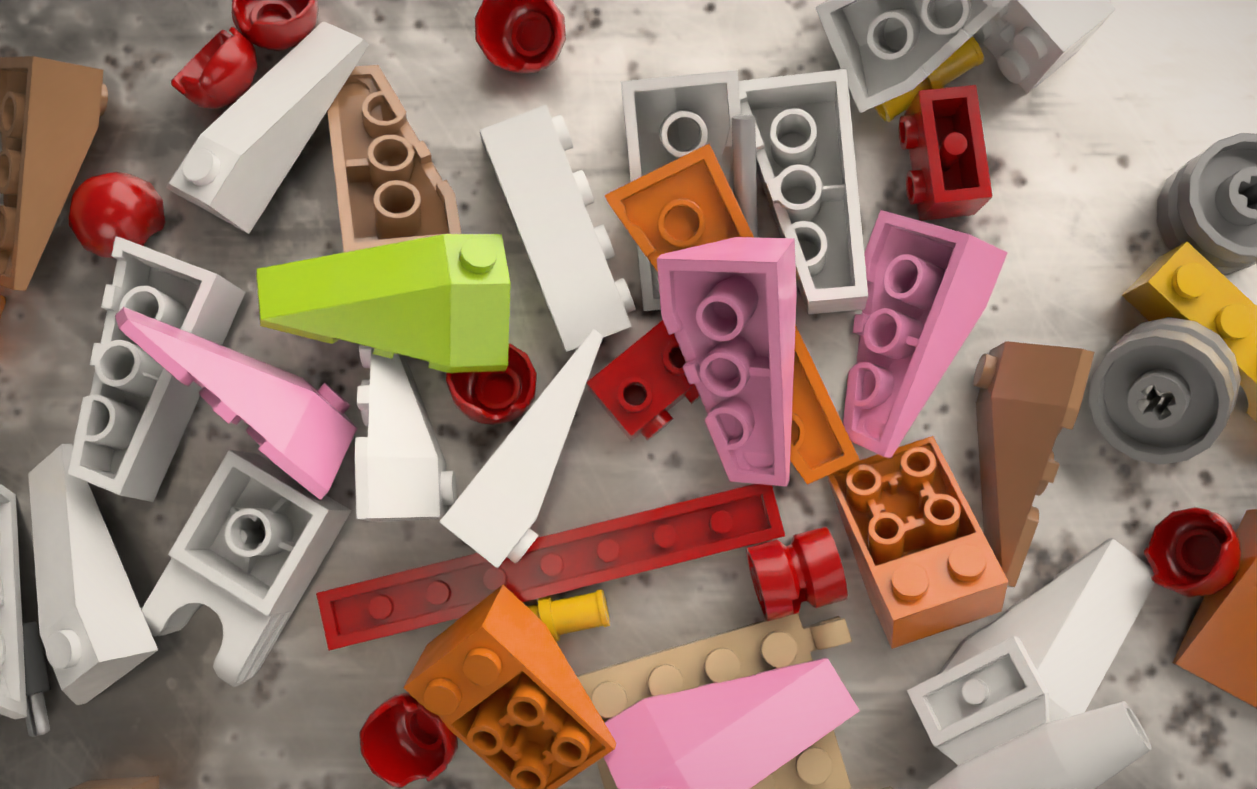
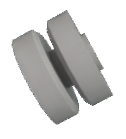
[1157,132,1257,274]
[1088,317,1241,465]

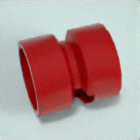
[746,526,848,621]

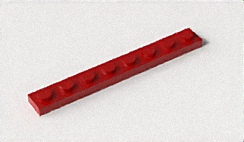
[316,484,785,651]

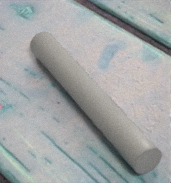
[732,115,758,238]

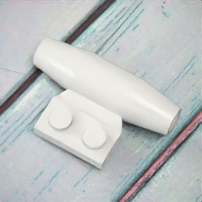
[907,636,1152,789]

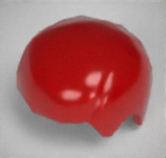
[232,0,319,52]
[474,0,566,74]
[171,27,258,109]
[69,172,165,259]
[446,343,537,425]
[1144,507,1241,597]
[359,692,458,788]

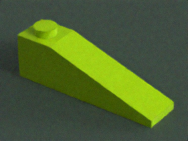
[256,234,511,373]

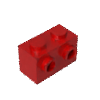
[898,85,993,221]
[586,320,700,441]

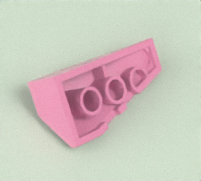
[843,210,1008,458]
[657,237,797,487]
[115,307,357,500]
[604,658,860,789]

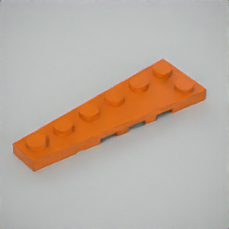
[604,144,860,485]

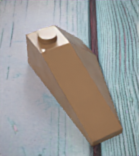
[0,56,108,291]
[327,65,462,252]
[973,341,1095,588]

